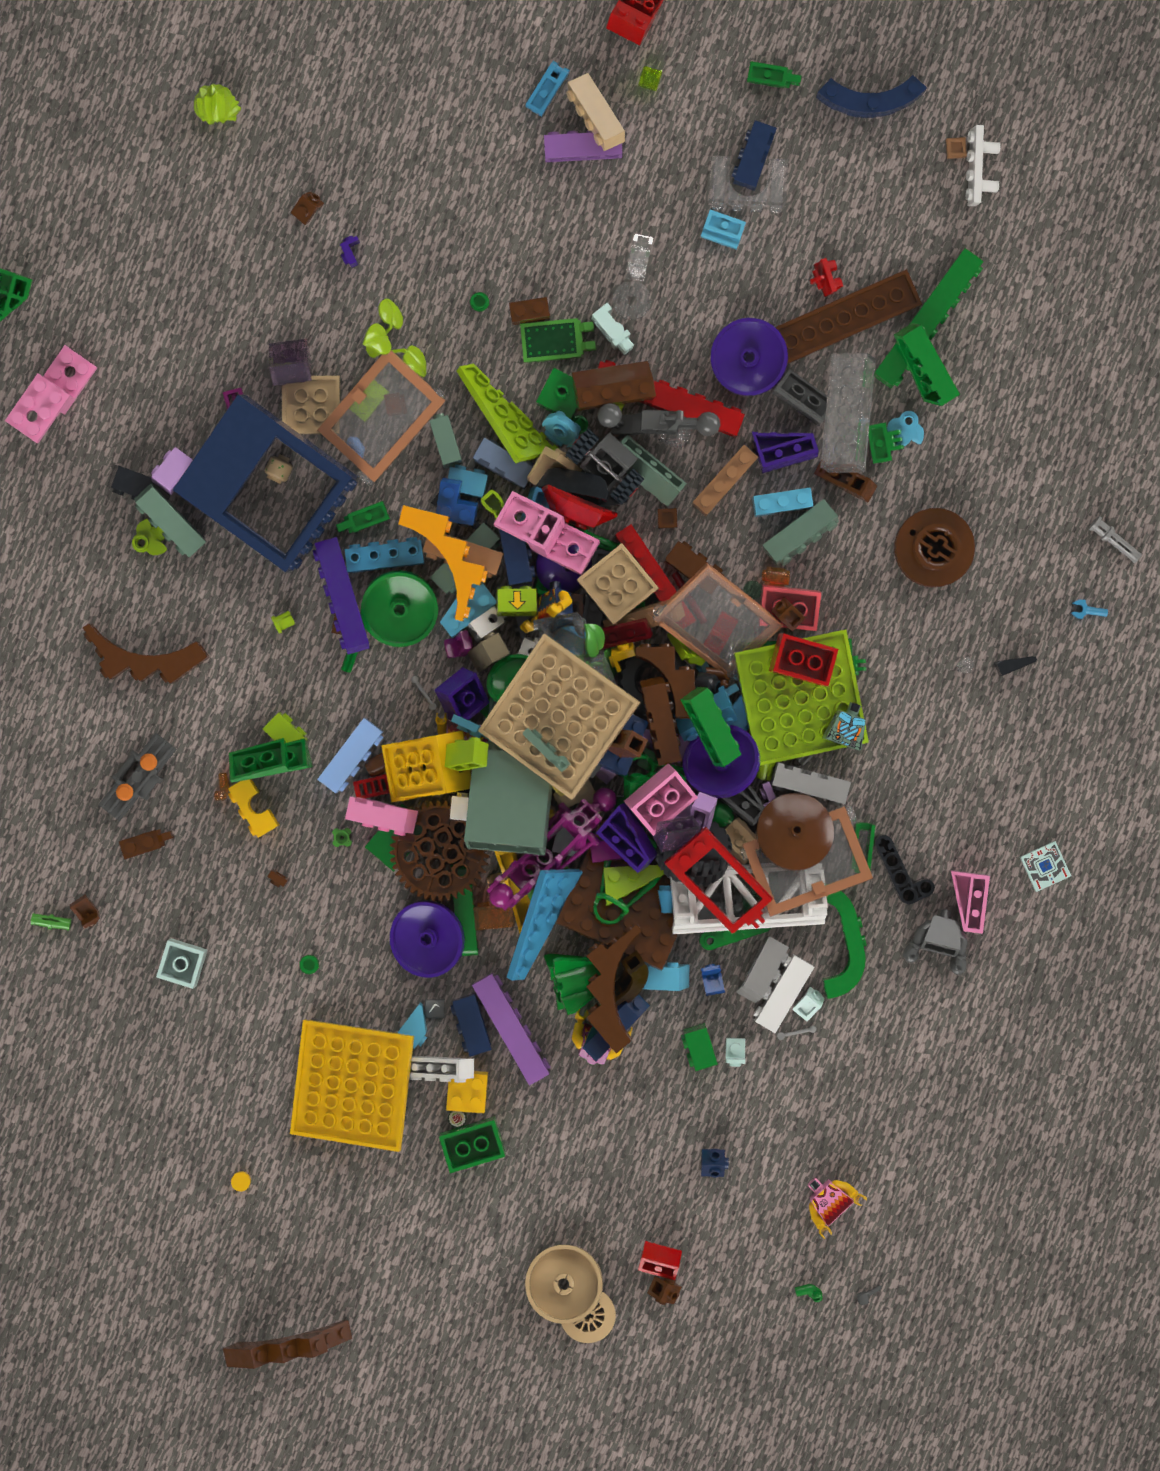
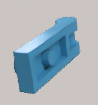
[525,60,570,117]

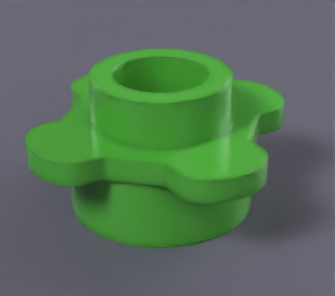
[332,828,352,847]

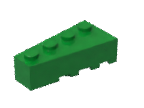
[894,323,960,406]

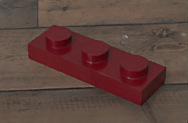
[601,618,653,650]

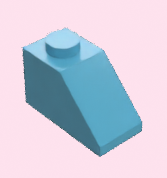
[397,1002,427,1049]

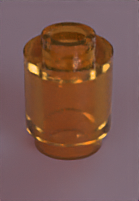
[762,566,790,587]

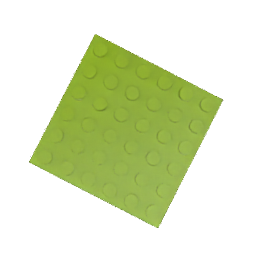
[733,629,869,766]

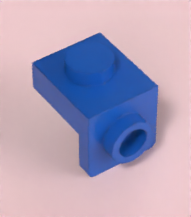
[701,964,725,996]

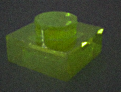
[638,66,662,92]

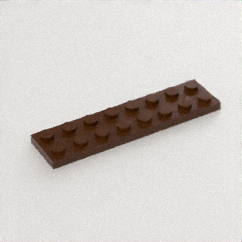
[775,269,922,365]

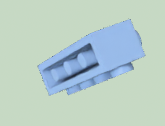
[317,718,384,793]

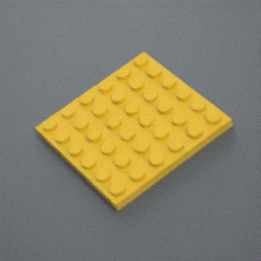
[290,1019,414,1152]

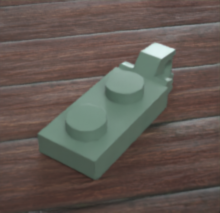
[523,728,571,772]

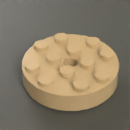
[525,1245,603,1324]

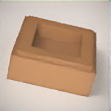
[946,137,967,159]

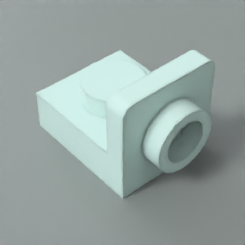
[792,987,824,1021]
[725,1038,746,1067]

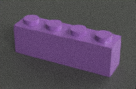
[544,130,622,162]

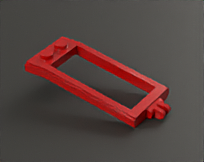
[664,827,773,934]

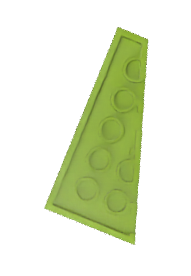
[456,363,559,463]

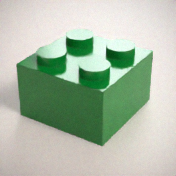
[681,1023,718,1071]

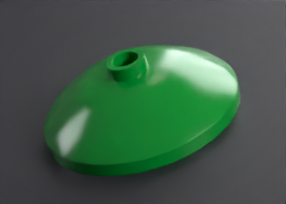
[487,654,528,703]

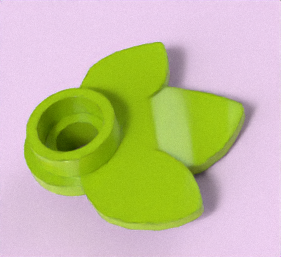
[132,519,167,556]

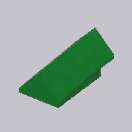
[229,738,313,783]

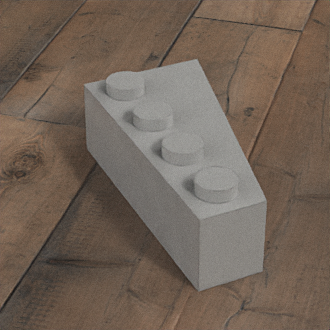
[770,762,851,807]

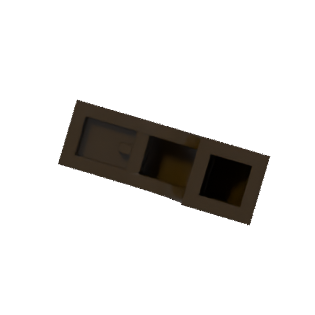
[615,950,649,1006]

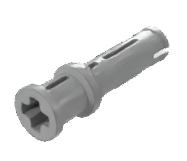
[1088,516,1142,563]

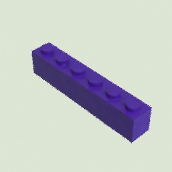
[312,537,370,655]

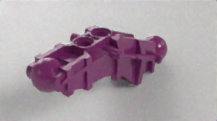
[487,787,617,911]

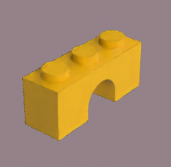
[228,779,280,838]

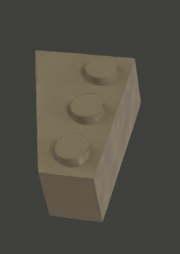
[468,632,511,673]

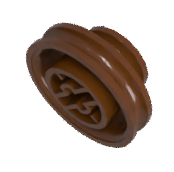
[894,508,975,587]

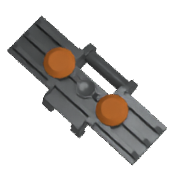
[99,733,177,822]

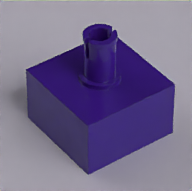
[435,667,489,720]

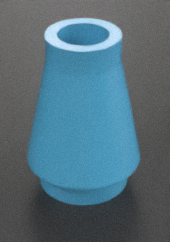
[658,886,673,913]

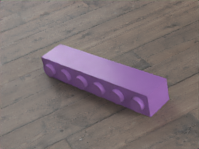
[472,972,551,1086]

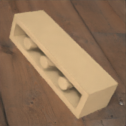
[566,73,625,151]

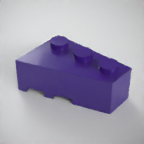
[751,432,819,474]
[596,802,658,873]

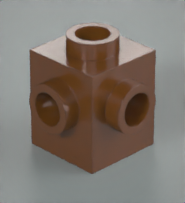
[647,1276,682,1305]

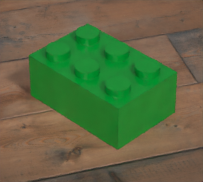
[439,1116,506,1173]

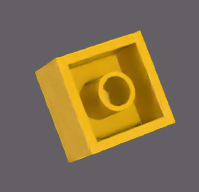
[446,1071,488,1113]

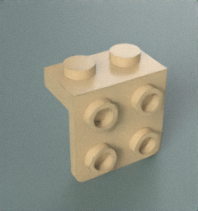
[527,446,582,489]

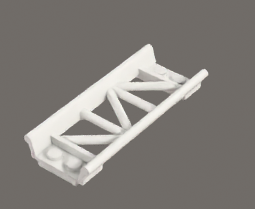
[668,863,828,934]

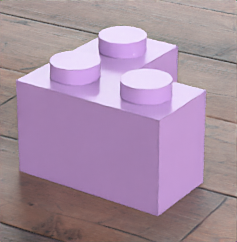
[151,447,193,495]
[667,792,718,837]

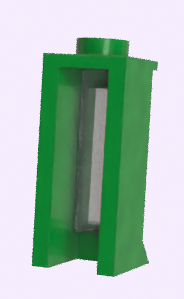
[849,821,876,873]

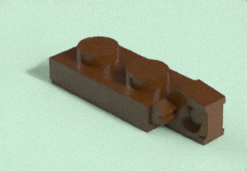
[119,829,174,860]

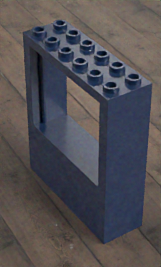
[173,395,358,572]

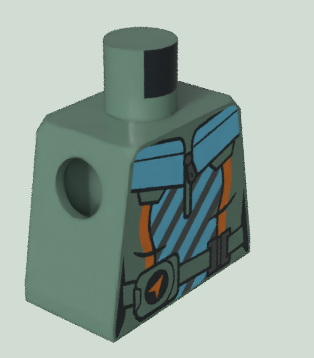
[822,702,866,750]

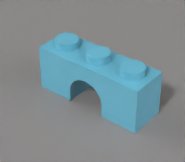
[752,487,813,517]

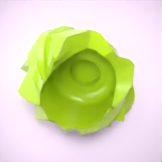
[194,83,241,125]

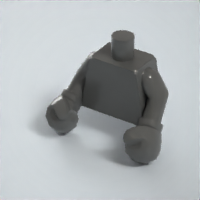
[903,909,968,975]

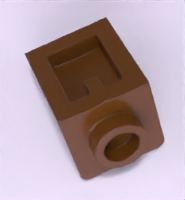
[772,597,806,632]

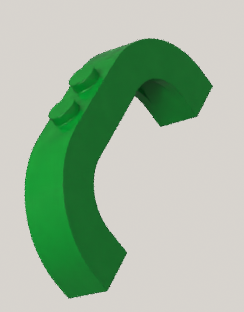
[822,884,867,999]

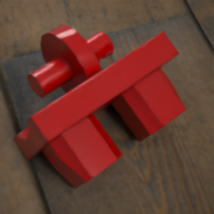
[809,258,843,297]

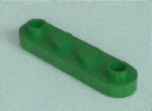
[699,928,771,950]

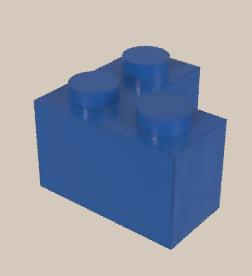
[436,478,478,525]

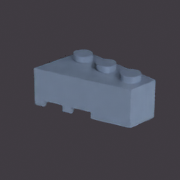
[473,438,534,490]

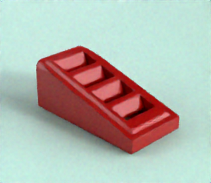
[353,774,390,799]

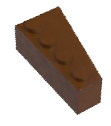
[640,676,682,766]

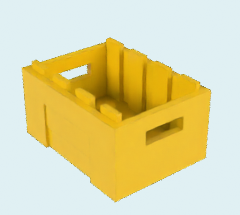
[381,731,471,802]

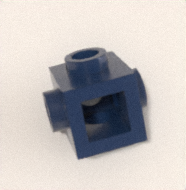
[701,1149,729,1178]

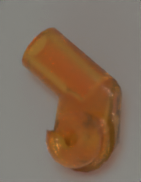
[214,773,229,801]

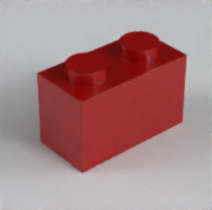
[638,1241,682,1280]

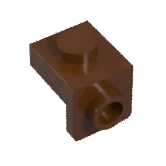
[291,192,324,225]
[70,894,100,929]

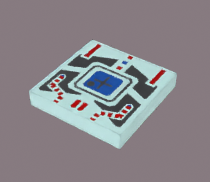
[1020,841,1071,892]

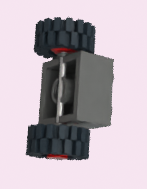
[565,428,644,505]

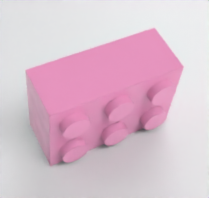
[624,763,698,836]

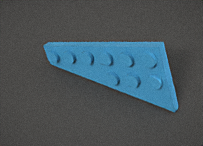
[507,869,583,981]

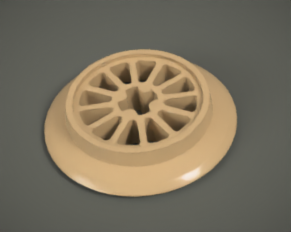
[562,1292,616,1343]

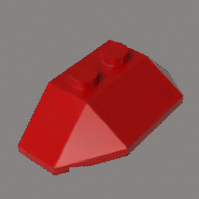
[542,484,618,531]

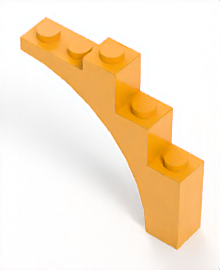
[398,505,488,621]

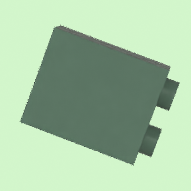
[464,741,552,855]

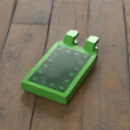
[520,318,596,363]

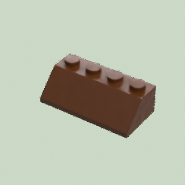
[571,361,656,411]

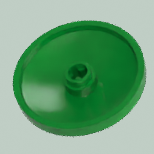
[361,571,438,647]

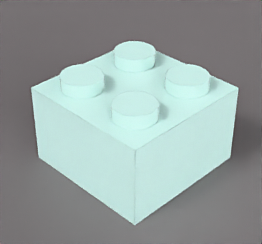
[156,938,208,989]

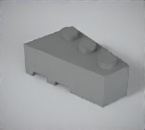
[736,936,789,1003]

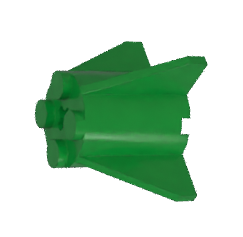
[544,954,601,1015]

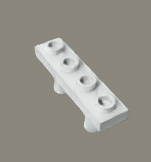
[965,125,1000,206]

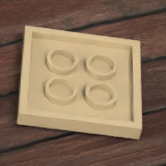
[282,376,340,434]
[577,543,659,625]

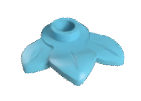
[887,411,924,446]

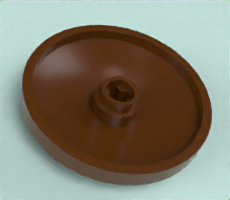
[756,793,834,871]

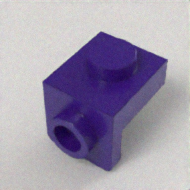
[340,236,360,268]

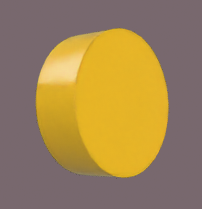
[231,1171,251,1192]

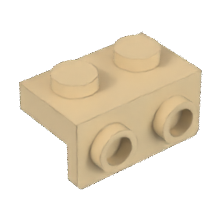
[725,818,760,865]

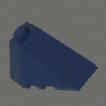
[583,994,650,1062]

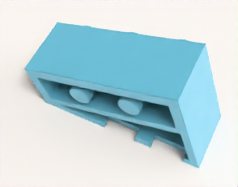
[440,582,496,638]
[643,962,690,991]

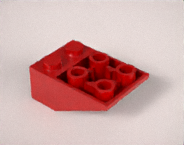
[606,0,664,46]

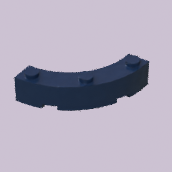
[816,75,927,118]

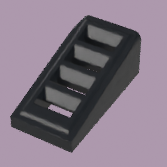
[993,656,1037,676]

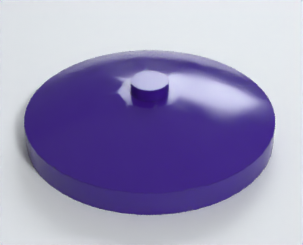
[711,318,788,396]
[683,725,760,798]
[390,901,465,978]

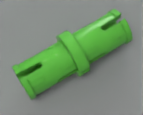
[31,913,72,931]

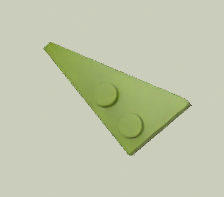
[603,865,664,906]

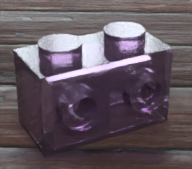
[654,816,701,852]

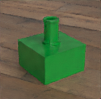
[536,368,577,419]

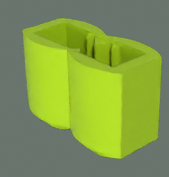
[481,490,517,521]

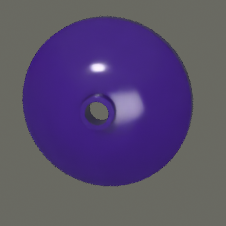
[535,545,592,593]

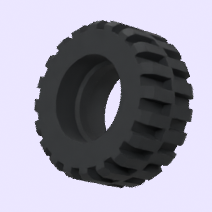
[618,643,689,716]
[655,821,732,886]

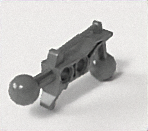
[597,403,721,436]

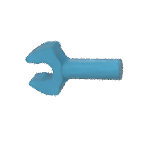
[1071,599,1108,619]

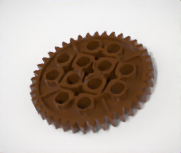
[389,800,490,902]

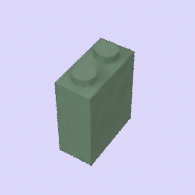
[429,413,463,469]

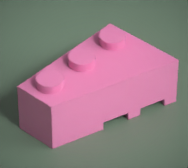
[345,797,418,836]
[950,870,990,934]

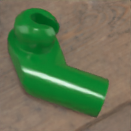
[795,1284,823,1302]

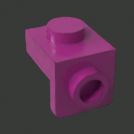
[444,630,473,658]

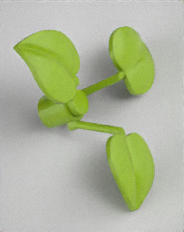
[363,298,426,378]

